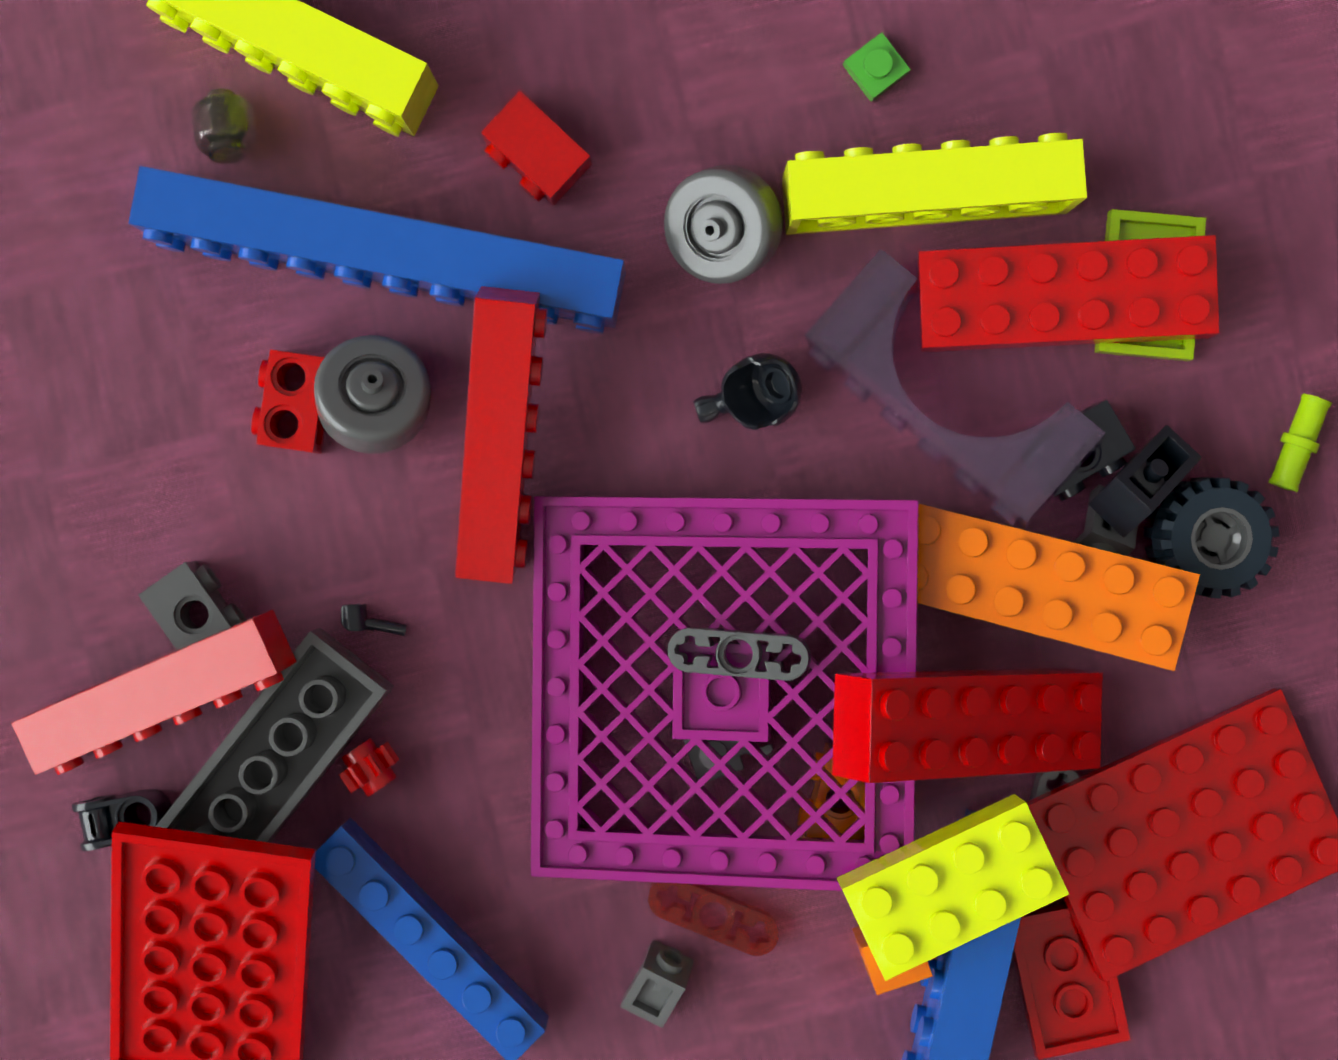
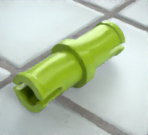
[1268,393,1332,493]

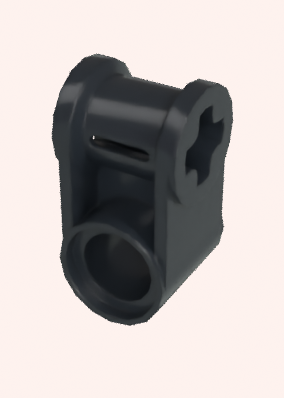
[72,789,172,851]

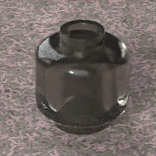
[191,88,257,164]

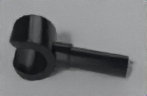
[341,604,407,636]

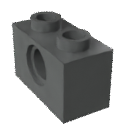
[138,561,247,650]

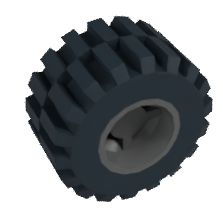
[1143,477,1280,599]

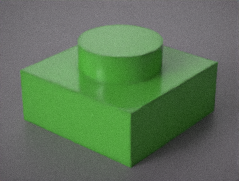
[843,32,911,102]

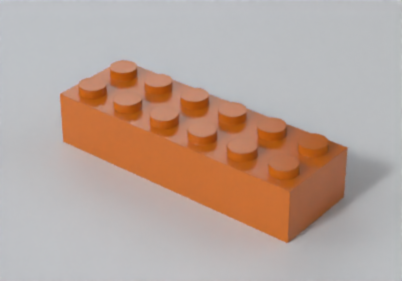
[918,504,1200,671]

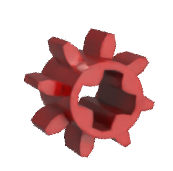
[338,738,400,797]

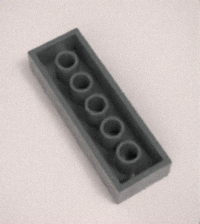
[156,628,394,843]

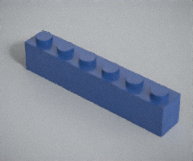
[315,817,549,1060]

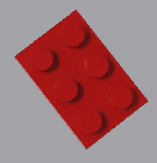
[1013,904,1131,1060]

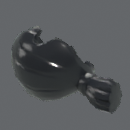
[693,353,802,430]

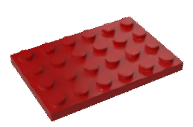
[1026,688,1338,982]
[110,821,316,1060]

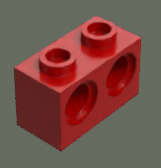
[251,349,325,454]

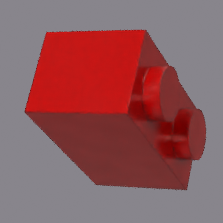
[481,90,592,206]

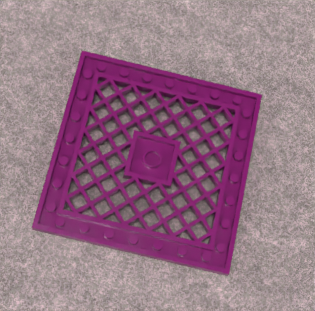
[531,496,919,891]

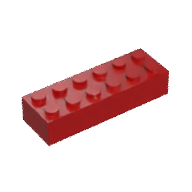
[917,235,1219,352]
[832,668,1103,783]

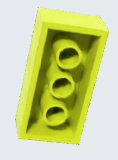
[837,794,1069,981]

